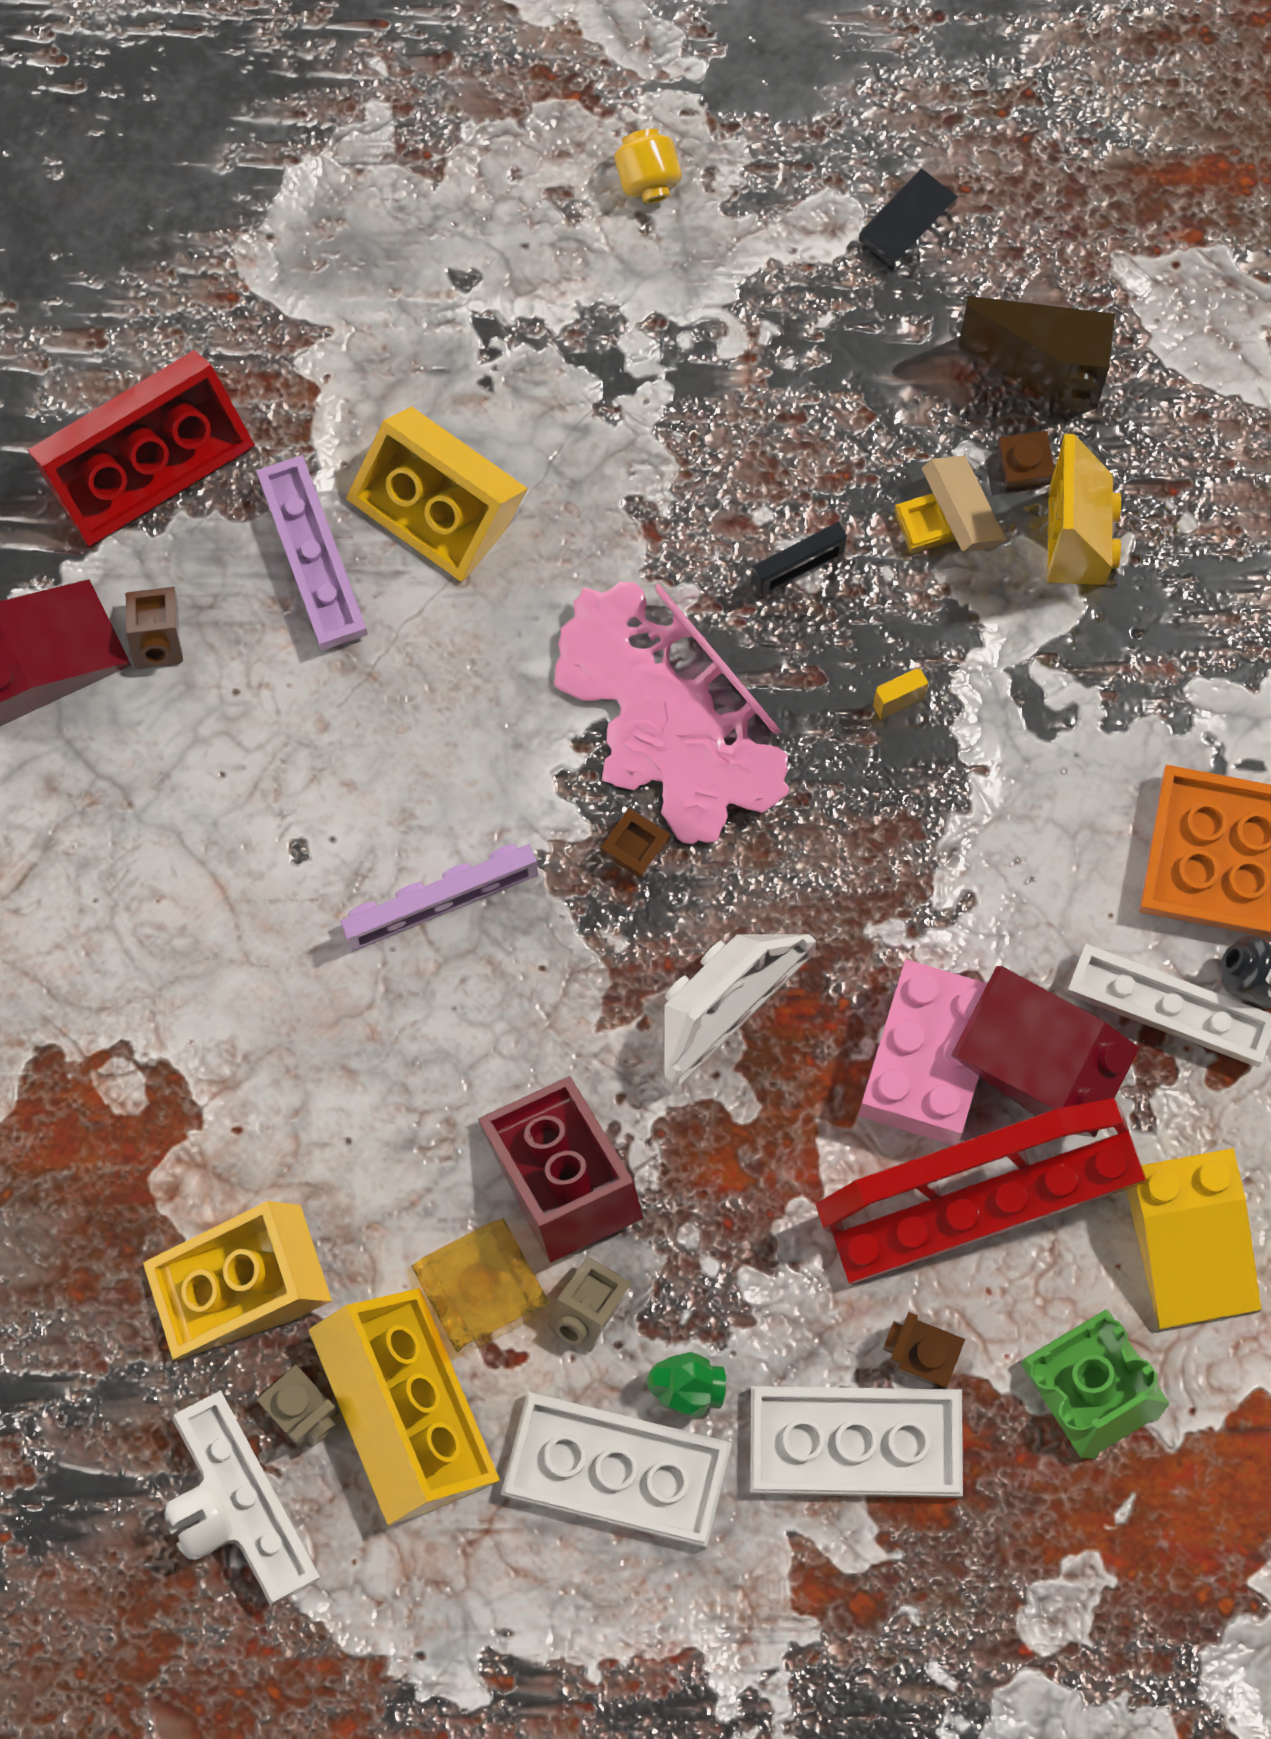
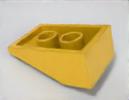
[1047,434,1121,585]
[1126,1148,1262,1330]
[143,1201,332,1360]

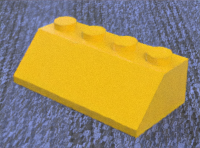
[308,1288,500,1525]

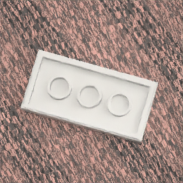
[750,1386,963,1498]
[501,1392,732,1548]

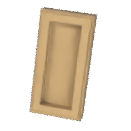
[922,456,1006,552]

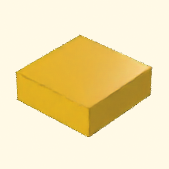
[894,493,956,555]
[873,668,929,720]

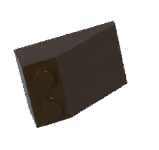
[958,295,1115,410]

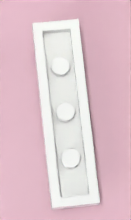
[1066,943,1271,1068]

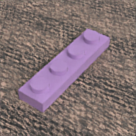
[256,455,368,651]
[340,844,538,952]

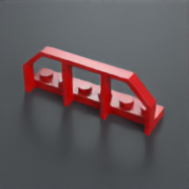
[815,1098,1148,1285]

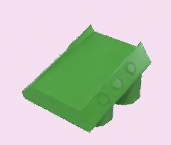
[1021,1310,1170,1459]

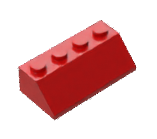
[27,350,255,546]

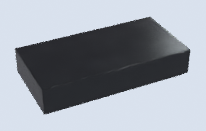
[858,168,958,269]
[751,521,847,598]

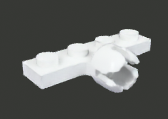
[164,1391,320,1606]

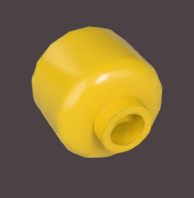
[614,128,682,204]

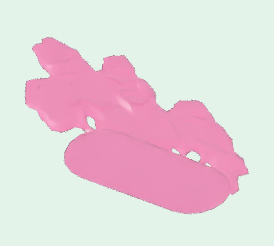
[554,582,789,844]

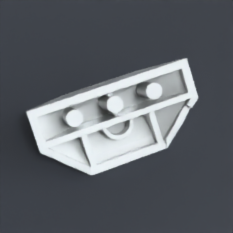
[664,934,817,1095]

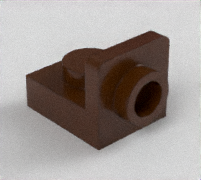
[125,586,183,668]
[882,1312,965,1389]

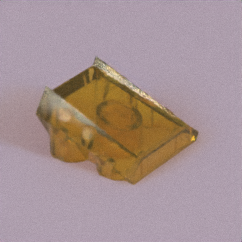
[411,1218,550,1353]

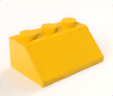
[345,406,528,582]

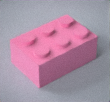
[858,959,987,1145]

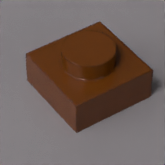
[997,431,1054,490]
[600,808,671,880]

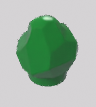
[646,1352,726,1418]

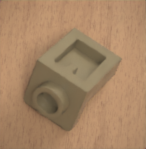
[548,1256,632,1352]
[256,1364,339,1449]

